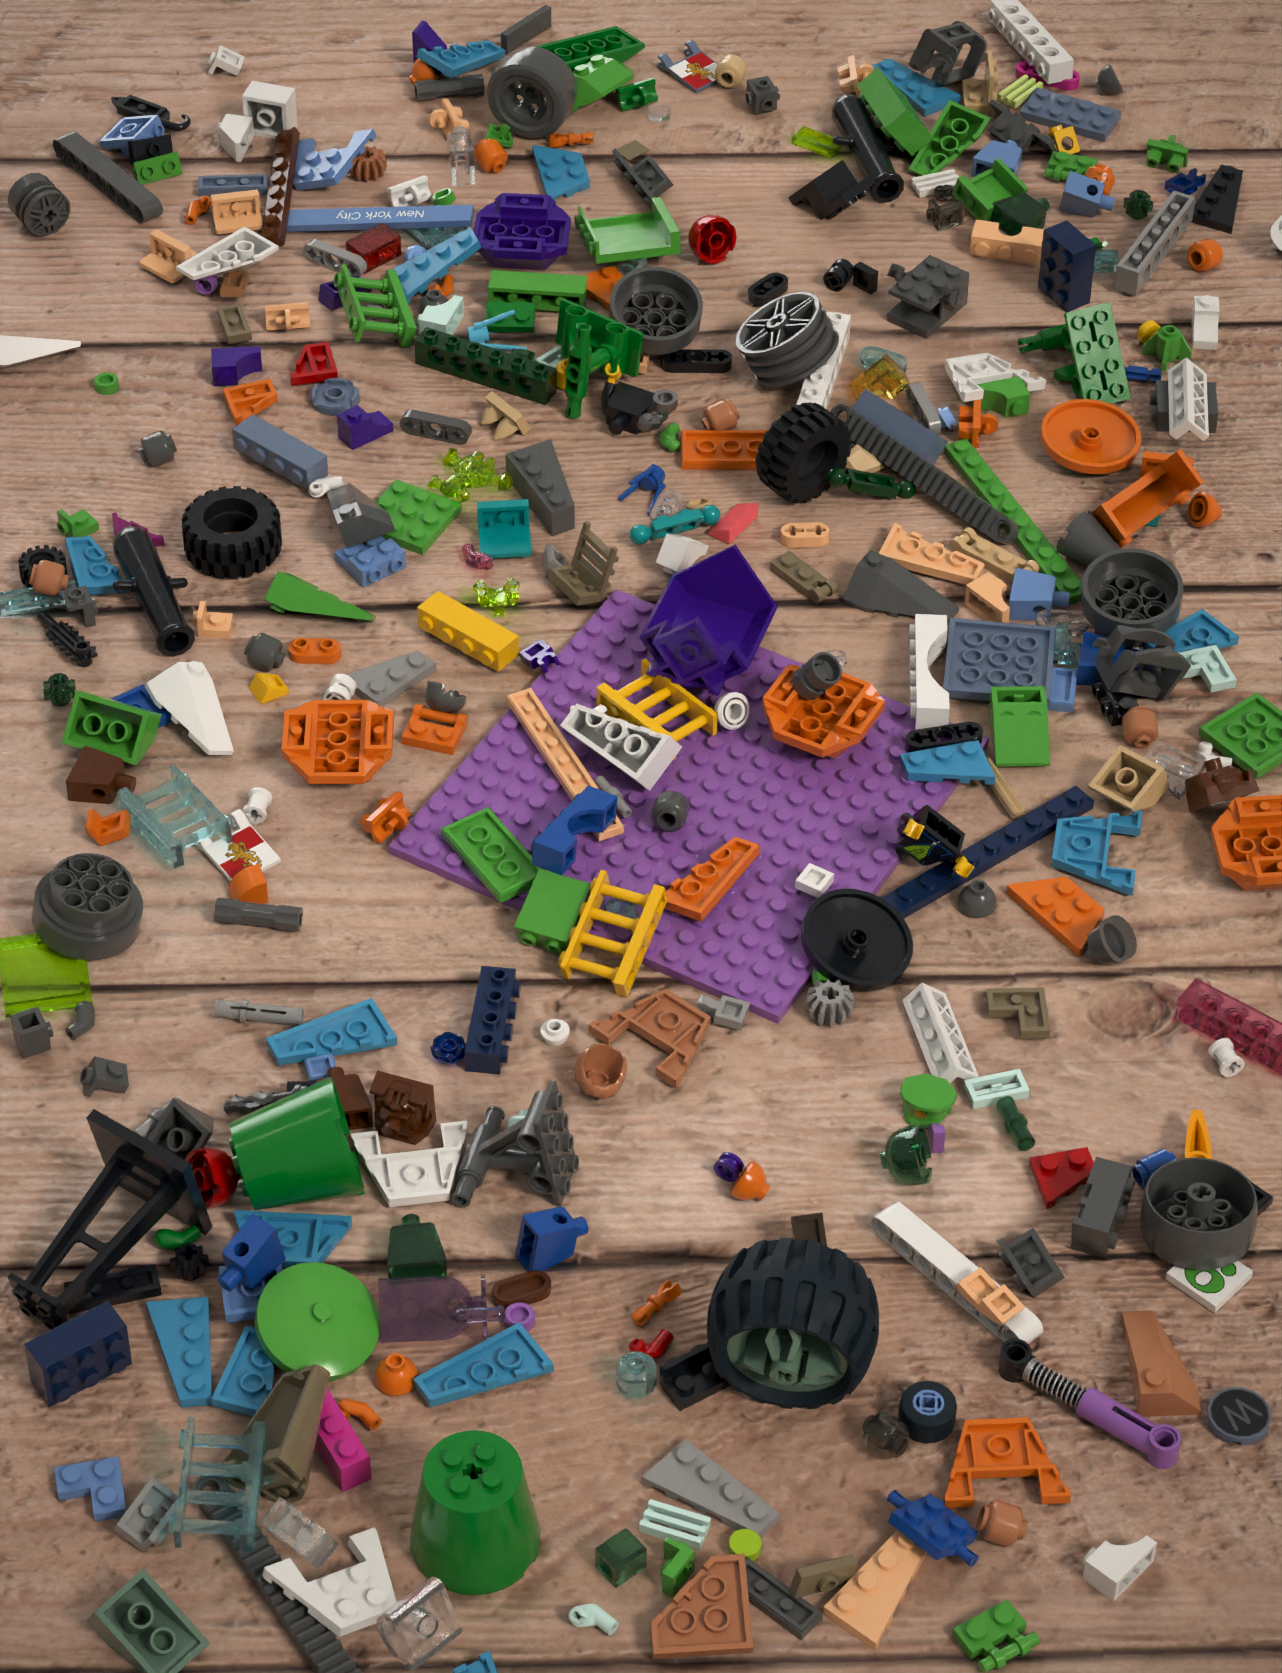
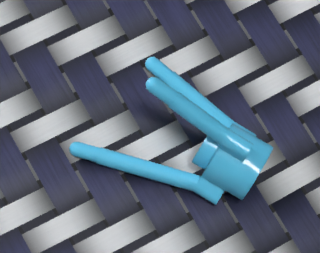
[467,310,527,351]

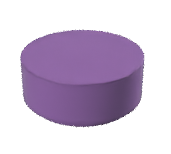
[504,1302,535,1332]

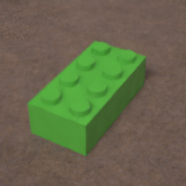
[857,67,933,156]

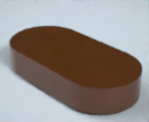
[491,1270,551,1310]

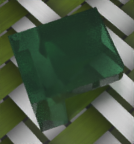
[595,1528,647,1588]

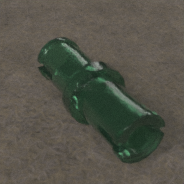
[996,1096,1035,1151]

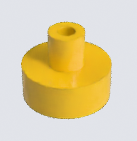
[1137,320,1161,344]

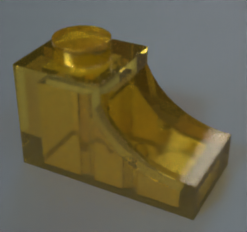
[849,354,910,401]

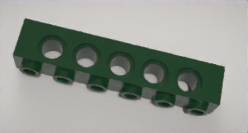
[414,327,557,405]

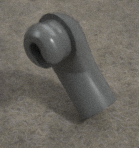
[65,1001,95,1040]

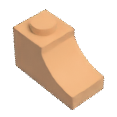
[964,572,1010,623]

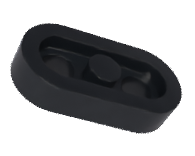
[748,273,788,306]

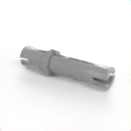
[214,999,304,1026]

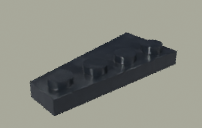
[1191,164,1243,234]

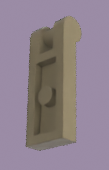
[770,551,838,604]

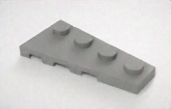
[642,1439,780,1537]

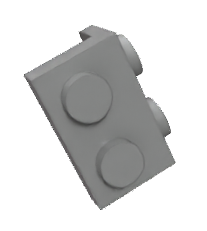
[113,1477,188,1553]

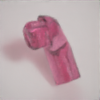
[462,544,494,570]

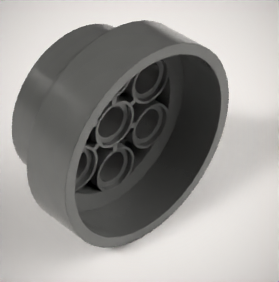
[608,267,703,360]
[1081,548,1183,648]
[32,853,143,960]

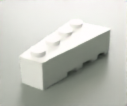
[560,704,682,791]

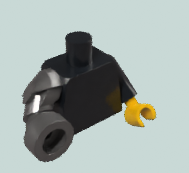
[601,363,678,435]

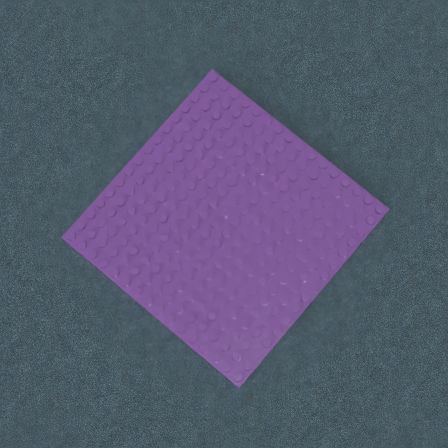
[388,589,989,1024]

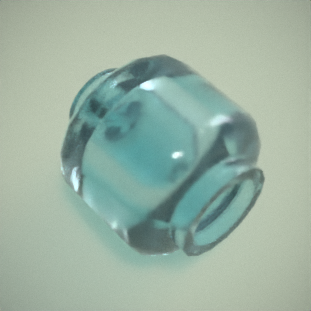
[616,1351,657,1399]

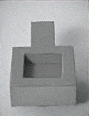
[697,995,750,1031]

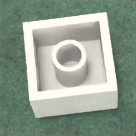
[242,81,298,139]

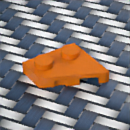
[223,379,278,426]

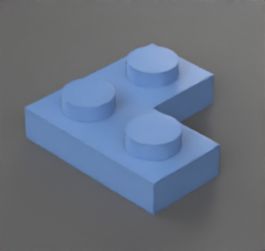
[54,1456,126,1522]

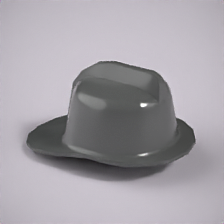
[1085,915,1137,964]

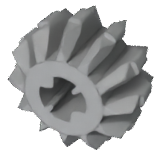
[805,978,855,1027]

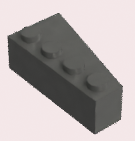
[506,439,575,536]

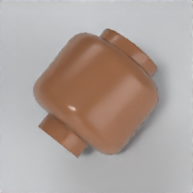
[701,399,740,431]
[29,560,69,597]
[1122,706,1159,748]
[976,1500,1027,1547]

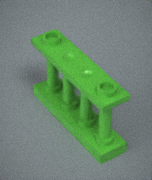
[334,264,417,348]

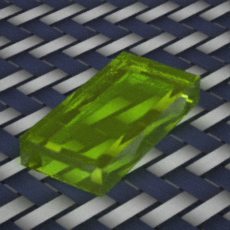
[792,126,843,158]

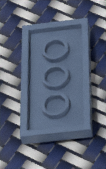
[1020,88,1121,142]

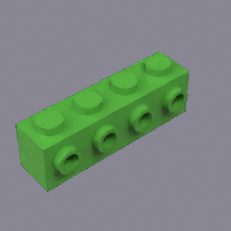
[488,270,587,311]

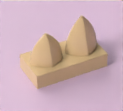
[482,391,530,440]

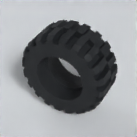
[755,402,852,503]
[182,486,282,580]

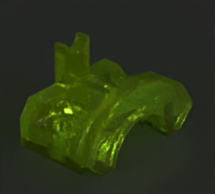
[473,578,520,618]

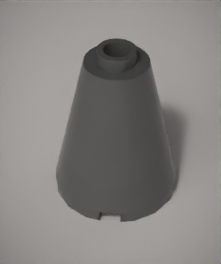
[1056,511,1121,567]

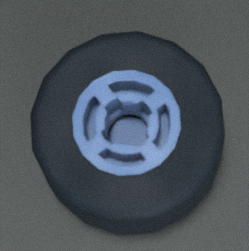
[898,1381,957,1444]

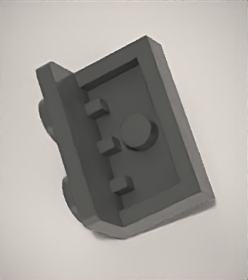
[997,1228,1065,1297]

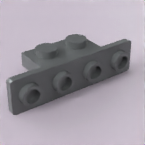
[988,99,1057,154]
[612,148,673,209]

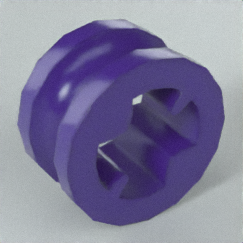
[714,1152,744,1182]

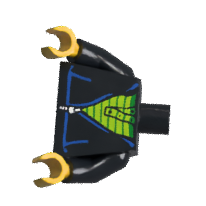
[896,805,974,878]

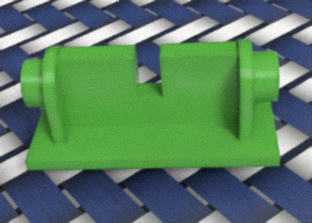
[132,151,183,185]

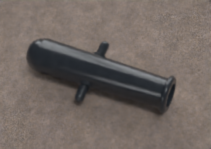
[832,94,904,203]
[112,526,195,657]

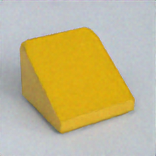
[249,673,289,703]

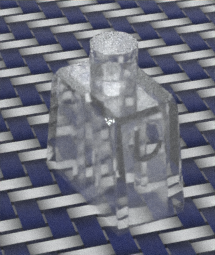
[447,126,475,186]

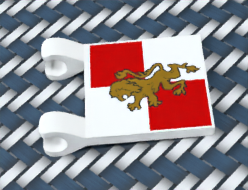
[193,809,281,881]

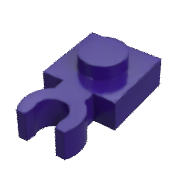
[518,639,560,673]

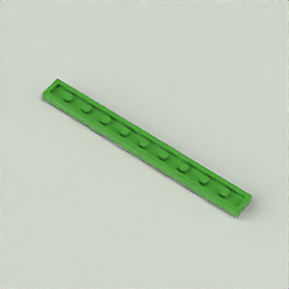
[944,439,1082,605]

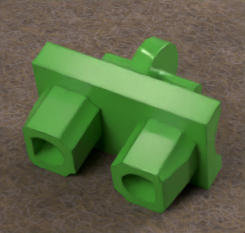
[1147,135,1189,174]

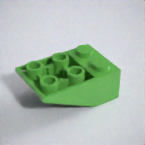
[989,686,1050,767]

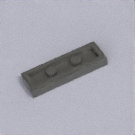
[501,5,552,55]
[745,1557,823,1640]

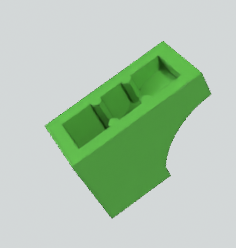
[971,376,1030,418]

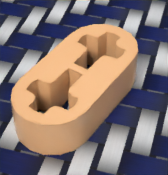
[781,522,830,548]

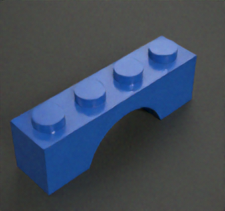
[531,785,618,876]

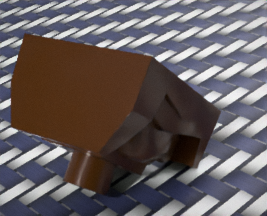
[1185,757,1260,813]
[370,1070,436,1145]

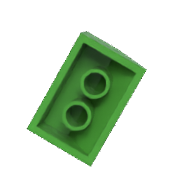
[62,690,162,765]

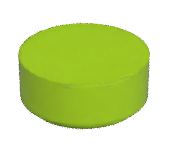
[729,1529,762,1561]

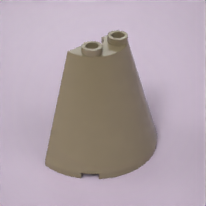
[215,1364,330,1503]

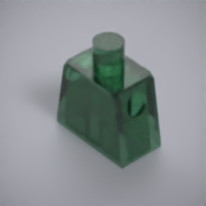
[991,193,1050,236]
[387,1214,447,1285]

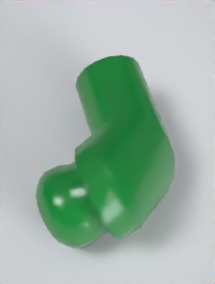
[153,1225,201,1251]

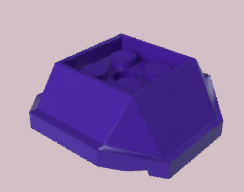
[473,193,571,270]

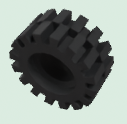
[18,545,67,589]

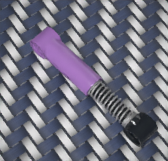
[998,1339,1181,1469]

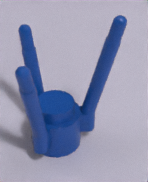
[618,464,666,516]

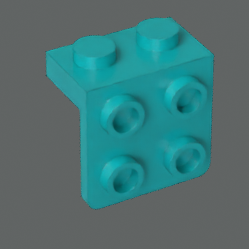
[477,499,532,559]

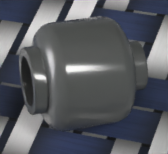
[138,430,177,467]
[244,633,286,672]
[651,791,690,832]

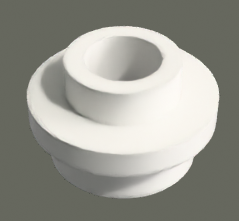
[540,1019,570,1046]

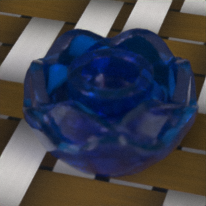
[430,1032,466,1065]

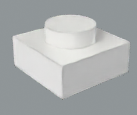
[795,863,834,898]

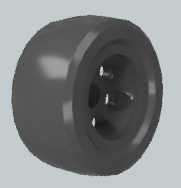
[487,46,577,139]
[1140,1158,1258,1270]

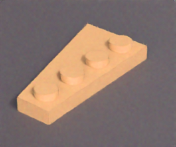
[879,523,985,585]
[823,1530,927,1651]

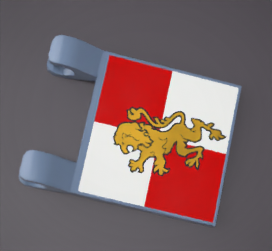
[657,40,718,94]

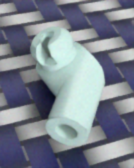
[568,1604,619,1635]

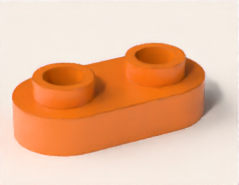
[288,637,341,664]

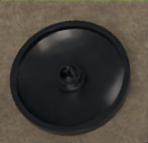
[800,889,913,991]

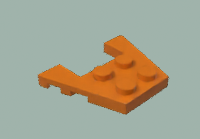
[944,1417,1071,1508]

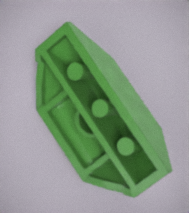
[572,55,635,112]

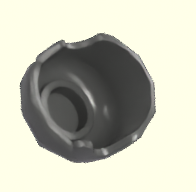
[426,681,466,714]

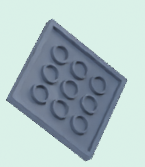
[943,618,1056,707]

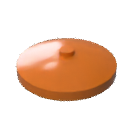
[1040,399,1141,474]

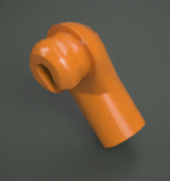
[185,196,211,225]
[428,274,454,297]
[338,1398,382,1430]

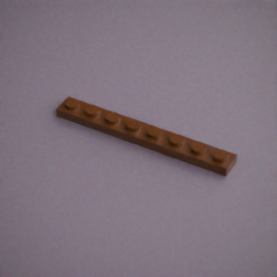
[261,127,300,247]

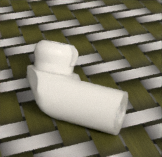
[1196,742,1232,767]

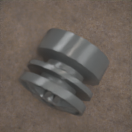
[7,173,71,236]

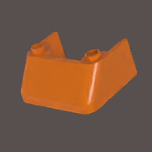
[1092,449,1204,548]

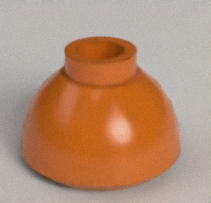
[409,58,439,86]
[1187,492,1222,527]
[730,1161,770,1201]
[375,1353,419,1396]

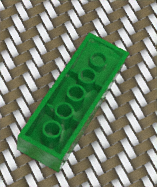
[520,26,645,83]

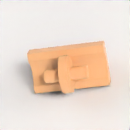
[838,55,874,97]
[429,98,469,141]
[265,302,310,330]

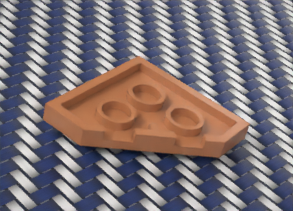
[650,1554,753,1659]

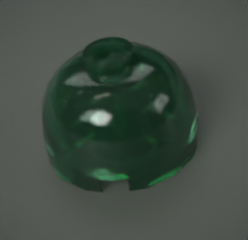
[880,1124,932,1186]

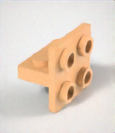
[211,189,263,234]
[139,229,198,284]

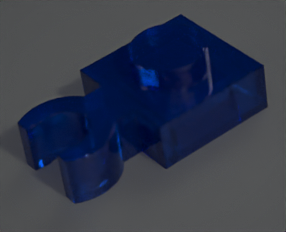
[1164,168,1206,195]

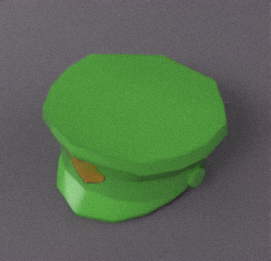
[900,1074,957,1129]

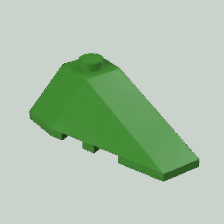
[908,100,990,176]
[265,571,376,621]

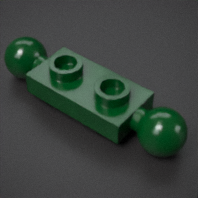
[826,467,916,499]

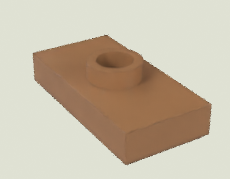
[220,271,249,298]

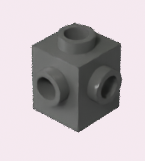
[745,76,780,114]

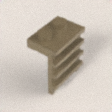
[548,521,619,606]

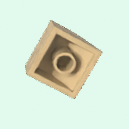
[1088,745,1170,812]

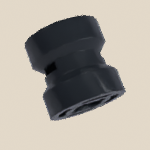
[823,259,854,292]

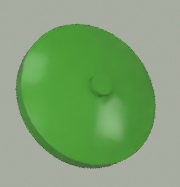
[254,1262,380,1382]

